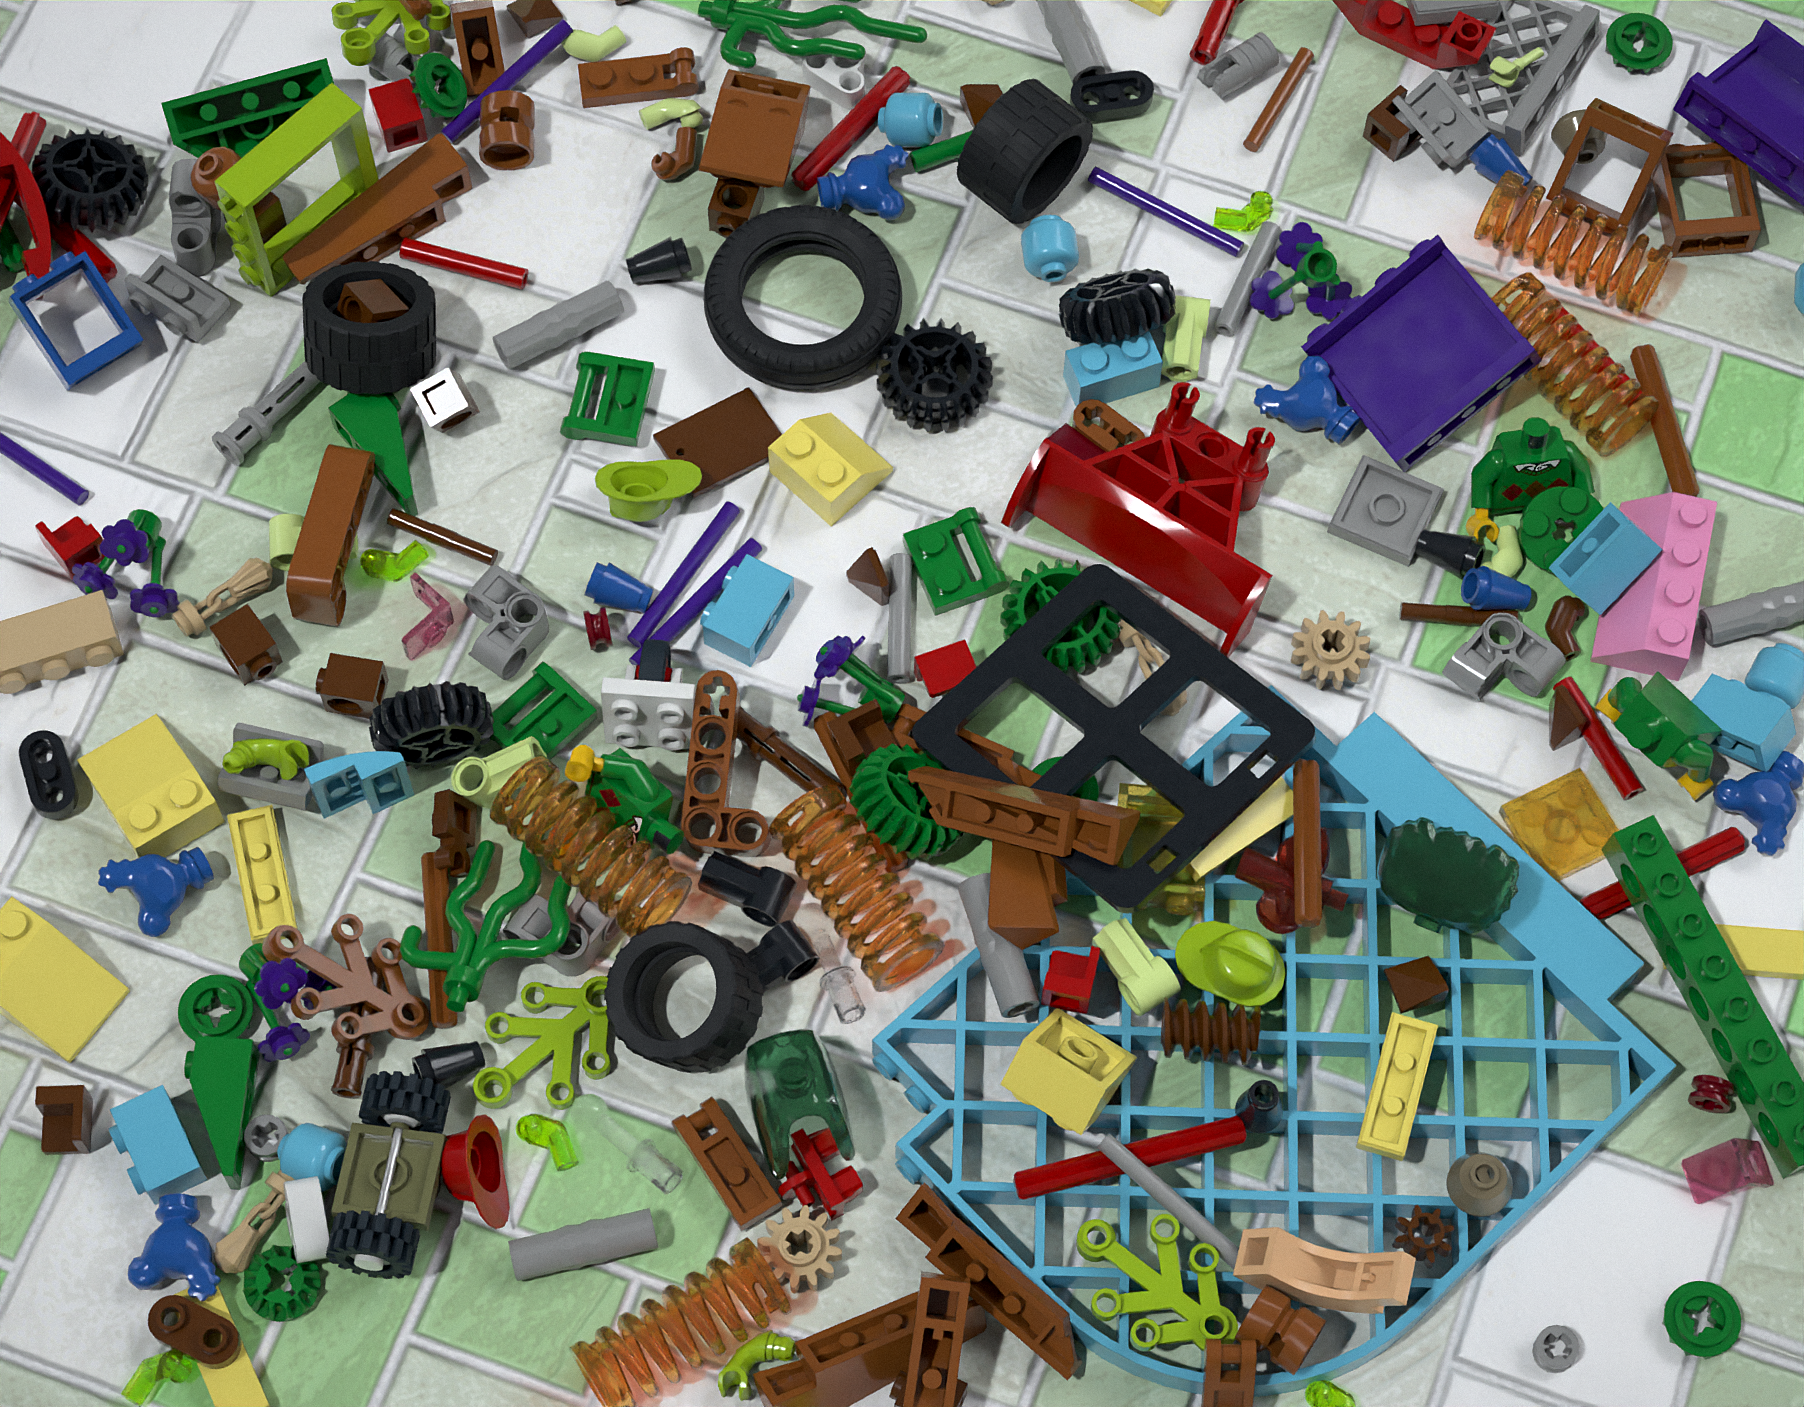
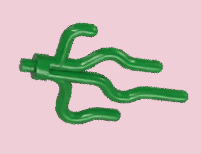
[698,0,928,69]
[400,799,573,1012]

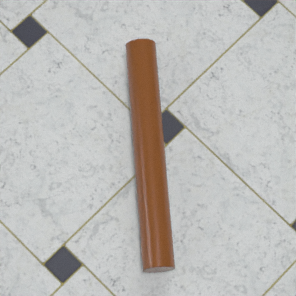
[1243,47,1314,152]

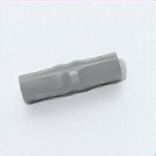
[1036,0,1106,85]
[493,280,624,369]
[1698,581,1804,646]
[958,873,1040,1018]
[508,1208,658,1281]

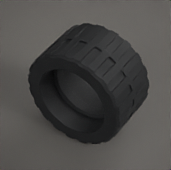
[957,79,1093,224]
[302,261,436,395]
[604,921,764,1073]

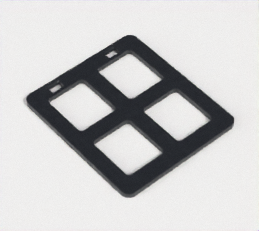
[912,564,1316,914]

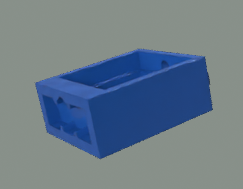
[9,251,144,391]

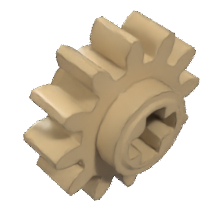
[1291,610,1371,690]
[757,1205,842,1294]

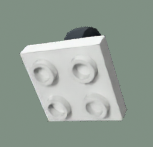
[601,639,695,751]

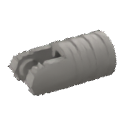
[1197,32,1279,98]
[367,33,436,98]

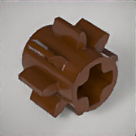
[1392,1205,1454,1269]

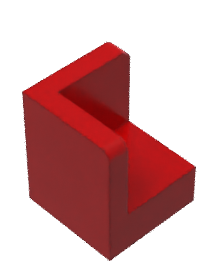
[368,78,428,153]
[35,516,105,580]
[914,639,977,698]
[1041,946,1101,1014]

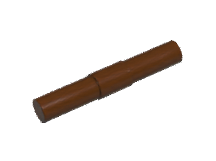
[387,508,498,566]
[1399,602,1518,626]

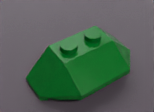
[161,58,334,158]

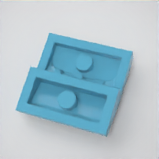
[304,751,415,819]

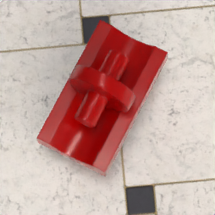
[778,1127,863,1221]

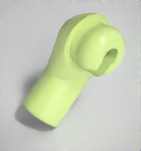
[561,25,626,62]
[639,98,703,130]
[1481,525,1523,578]

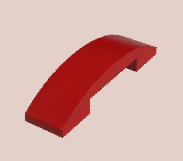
[0,132,51,300]

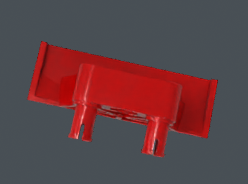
[1001,382,1275,658]

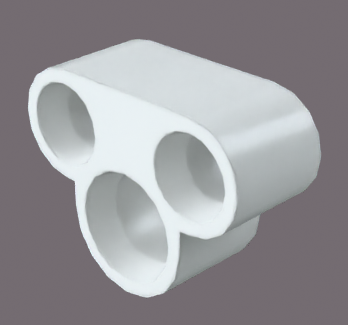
[802,40,865,109]
[283,1176,329,1264]

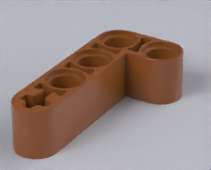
[286,444,375,627]
[681,670,771,857]

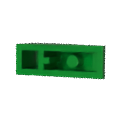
[328,392,418,516]
[184,1035,260,1190]

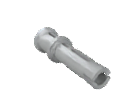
[212,361,321,466]

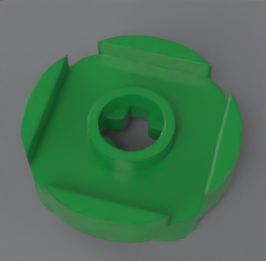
[1518,486,1603,574]

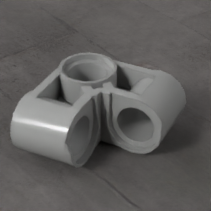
[169,159,221,276]
[463,565,549,680]
[1442,612,1566,701]
[503,883,629,976]

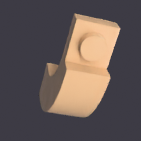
[1233,1227,1416,1314]

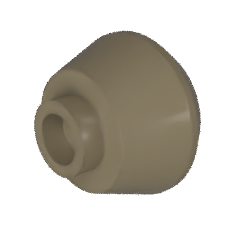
[1551,109,1607,164]
[1446,1152,1513,1217]

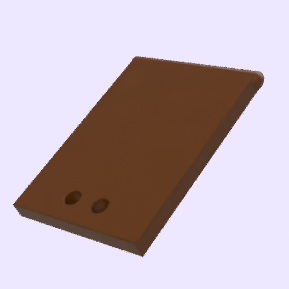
[653,387,782,498]

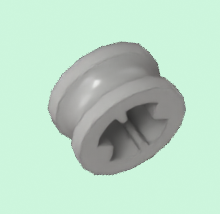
[244,1115,289,1162]
[1532,1325,1580,1374]

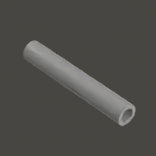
[1214,221,1282,337]
[887,553,912,684]

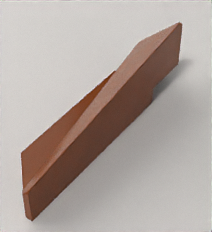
[283,133,473,285]
[988,757,1068,950]
[908,766,1141,865]
[895,1182,1083,1381]
[753,1291,987,1407]

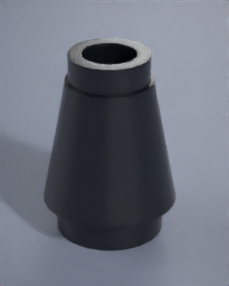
[626,236,692,284]
[1415,529,1485,579]
[412,1041,486,1090]
[1235,1080,1283,1133]

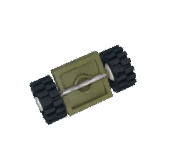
[326,1071,451,1279]

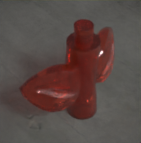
[1235,826,1349,935]

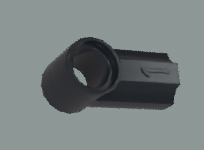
[698,851,798,927]
[747,920,820,993]

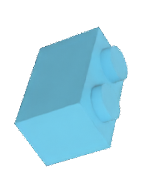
[1063,331,1163,407]
[1549,502,1663,615]
[700,554,795,667]
[1691,673,1796,772]
[108,1085,208,1205]

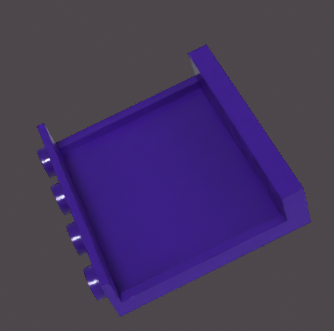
[1673,19,1804,206]
[1301,234,1542,472]

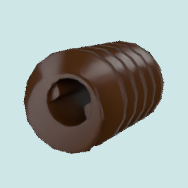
[1161,997,1261,1065]

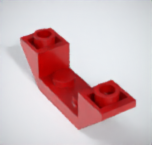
[1332,0,1497,69]

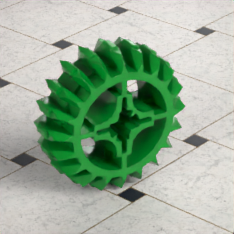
[1000,557,1121,675]
[848,743,963,861]

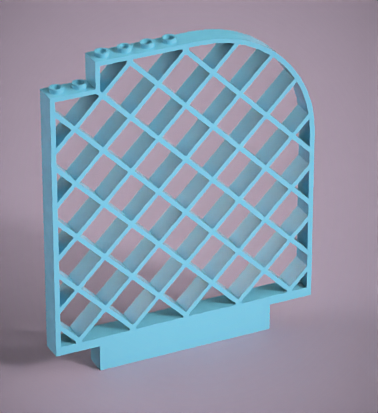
[872,685,1676,1397]

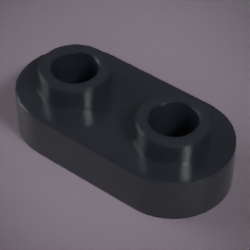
[1070,70,1154,121]
[19,730,79,819]

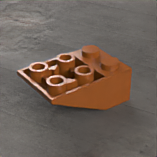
[699,69,811,188]

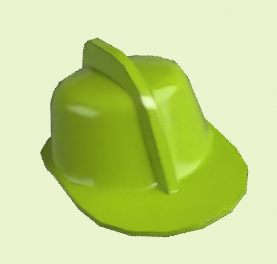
[595,459,702,522]
[1175,921,1286,1007]

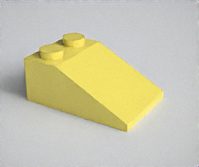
[77,714,225,858]
[0,896,130,1064]

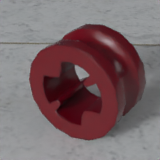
[583,607,613,650]
[1688,1075,1735,1113]

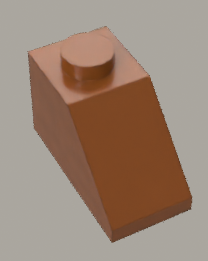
[450,0,505,96]

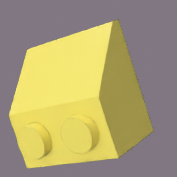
[768,412,893,527]
[1000,1008,1137,1135]

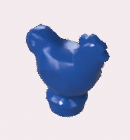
[817,144,909,220]
[1253,356,1361,445]
[1713,751,1804,856]
[98,847,214,937]
[128,1193,221,1301]

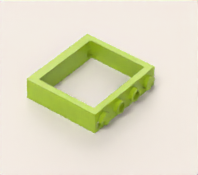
[214,83,379,297]

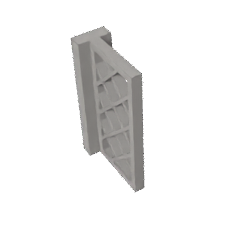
[1446,0,1600,157]

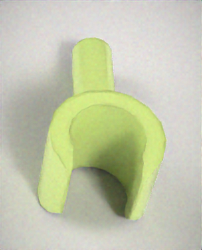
[1489,47,1544,88]

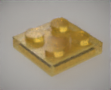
[1499,768,1619,882]

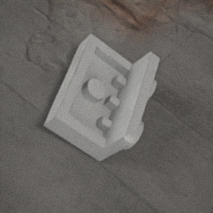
[1392,70,1492,168]
[124,255,231,343]
[217,723,324,810]

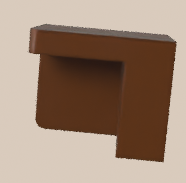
[1363,85,1422,162]
[827,699,897,776]
[35,1085,93,1155]

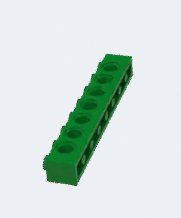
[1601,815,1804,1179]

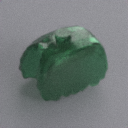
[1377,817,1519,935]
[744,1029,855,1180]

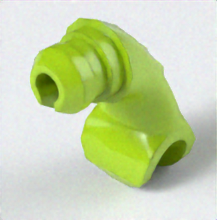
[222,738,309,780]
[718,1330,796,1401]

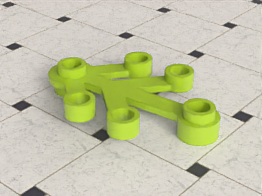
[331,0,451,66]
[473,976,611,1110]
[1076,1214,1238,1351]

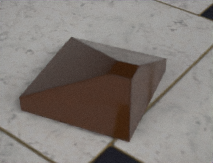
[506,0,564,38]
[960,84,1003,128]
[846,547,889,606]
[1549,685,1586,751]
[1384,955,1449,1014]

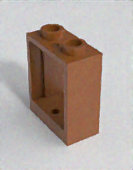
[1546,98,1674,234]
[1652,141,1761,258]

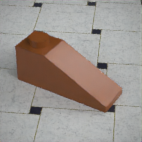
[903,1271,971,1407]

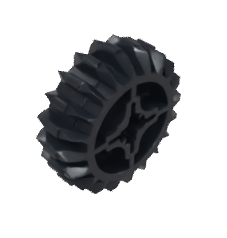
[32,127,148,233]
[1059,268,1176,345]
[876,318,993,433]
[369,681,494,769]

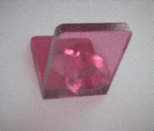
[401,572,454,661]
[1681,1138,1774,1204]

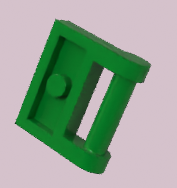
[560,351,655,447]
[902,507,1009,616]
[490,662,598,762]

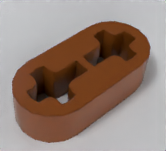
[1072,399,1145,452]

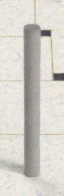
[1097,1133,1239,1269]

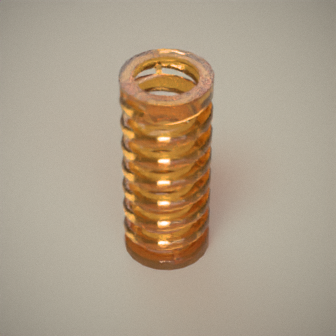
[1474,169,1674,319]
[1491,272,1659,457]
[490,756,692,938]
[769,785,945,992]
[569,1237,792,1407]

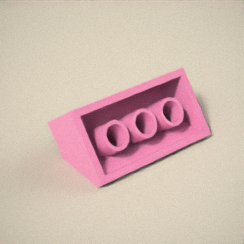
[1590,492,1717,681]

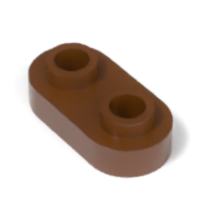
[148,1295,242,1369]

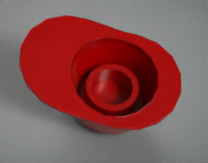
[441,1114,510,1229]

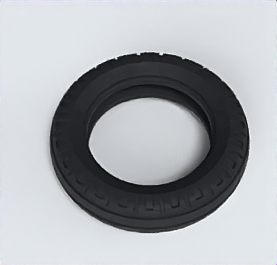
[703,205,902,390]

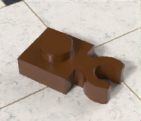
[432,789,477,877]

